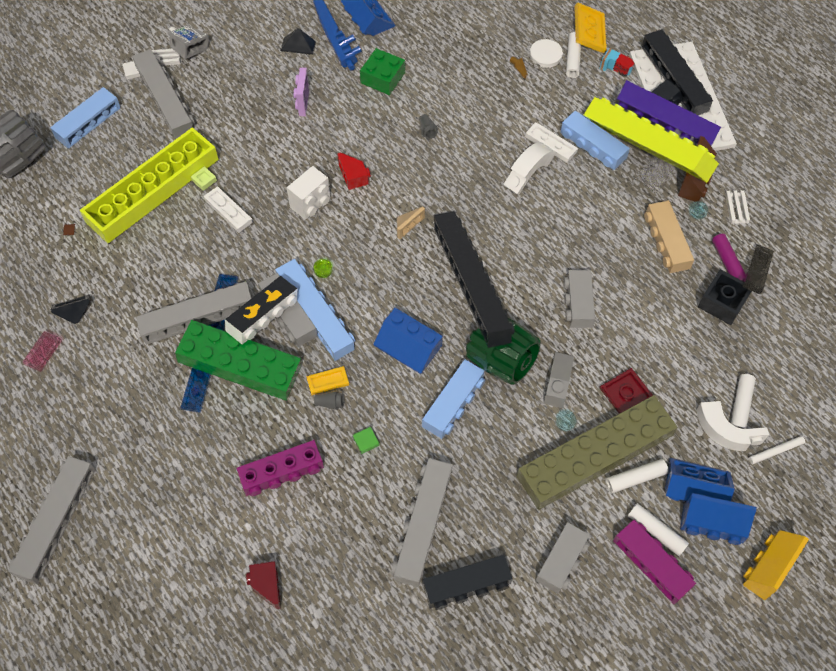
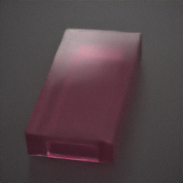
[23,331,62,372]

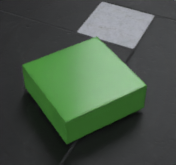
[352,427,379,454]

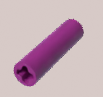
[712,233,749,283]

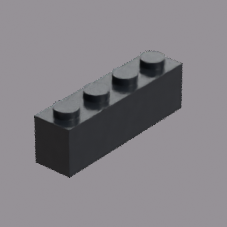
[422,555,513,610]

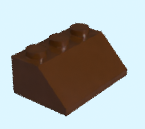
[678,136,717,203]

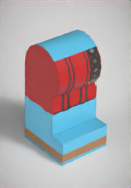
[599,48,634,76]

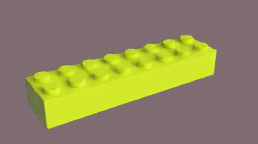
[584,97,719,183]
[80,127,219,244]

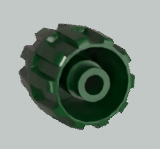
[466,318,541,385]

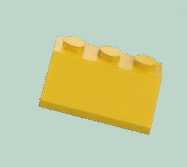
[742,530,809,600]

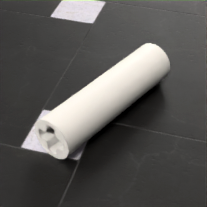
[566,32,581,78]
[731,374,756,429]
[605,459,668,494]
[628,503,689,556]

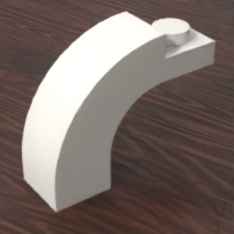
[504,142,557,194]
[696,401,769,451]

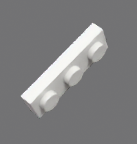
[525,122,578,163]
[204,186,253,233]

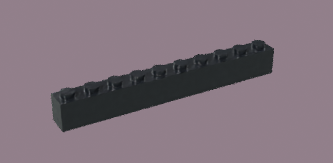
[434,211,514,348]

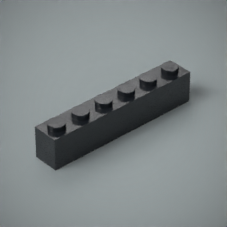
[642,29,713,115]

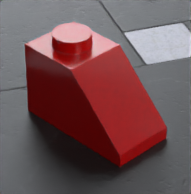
[337,152,371,190]

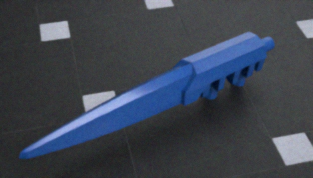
[313,0,362,71]

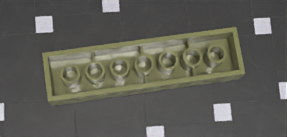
[517,395,678,510]

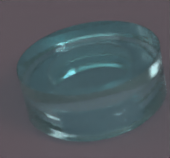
[689,201,708,220]
[556,411,576,431]

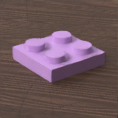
[294,68,309,116]

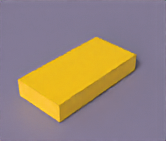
[306,366,349,395]

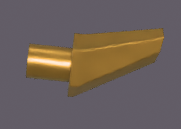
[510,56,528,79]

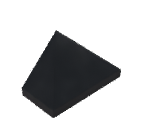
[281,28,316,55]
[51,295,90,324]

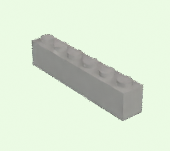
[132,49,195,139]
[136,281,253,345]
[8,456,96,585]
[391,458,453,588]

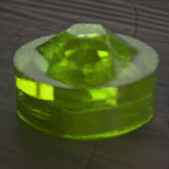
[313,259,332,278]

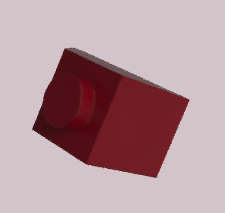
[246,561,281,609]

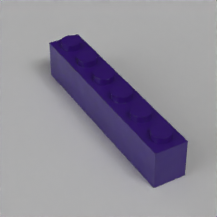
[614,80,721,146]

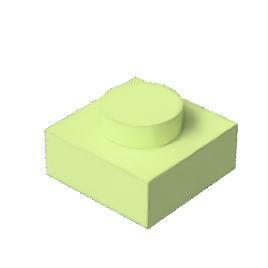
[191,167,217,191]

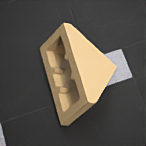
[397,207,425,239]

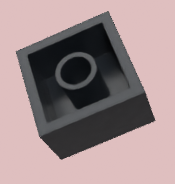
[698,269,754,325]

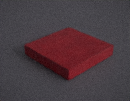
[599,368,653,414]

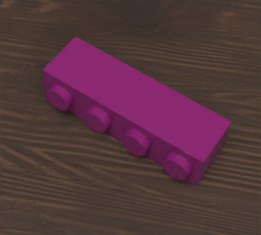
[613,520,696,605]

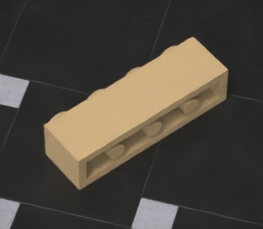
[644,200,694,273]

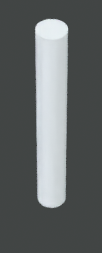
[748,436,805,465]

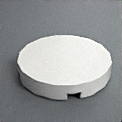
[530,39,563,68]

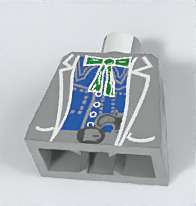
[168,25,209,59]

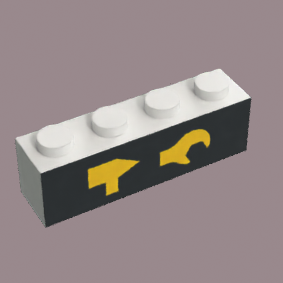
[225,276,297,344]

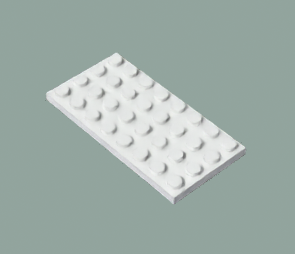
[629,42,737,151]

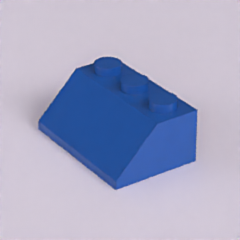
[341,0,396,36]
[373,308,443,374]
[665,458,735,501]
[680,493,756,545]

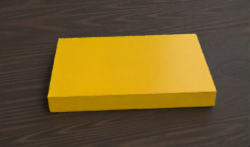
[574,2,607,53]

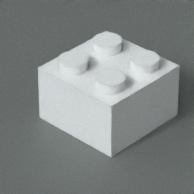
[287,166,330,220]

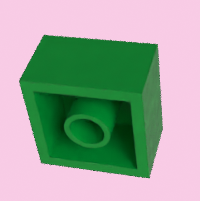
[360,48,405,95]

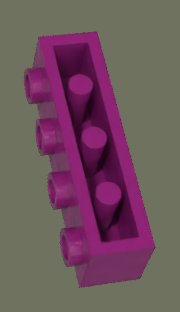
[236,440,324,496]

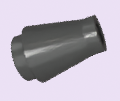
[419,114,438,139]
[314,390,344,410]

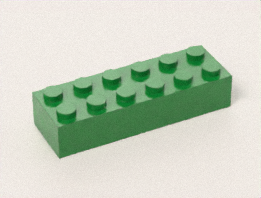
[175,320,301,401]

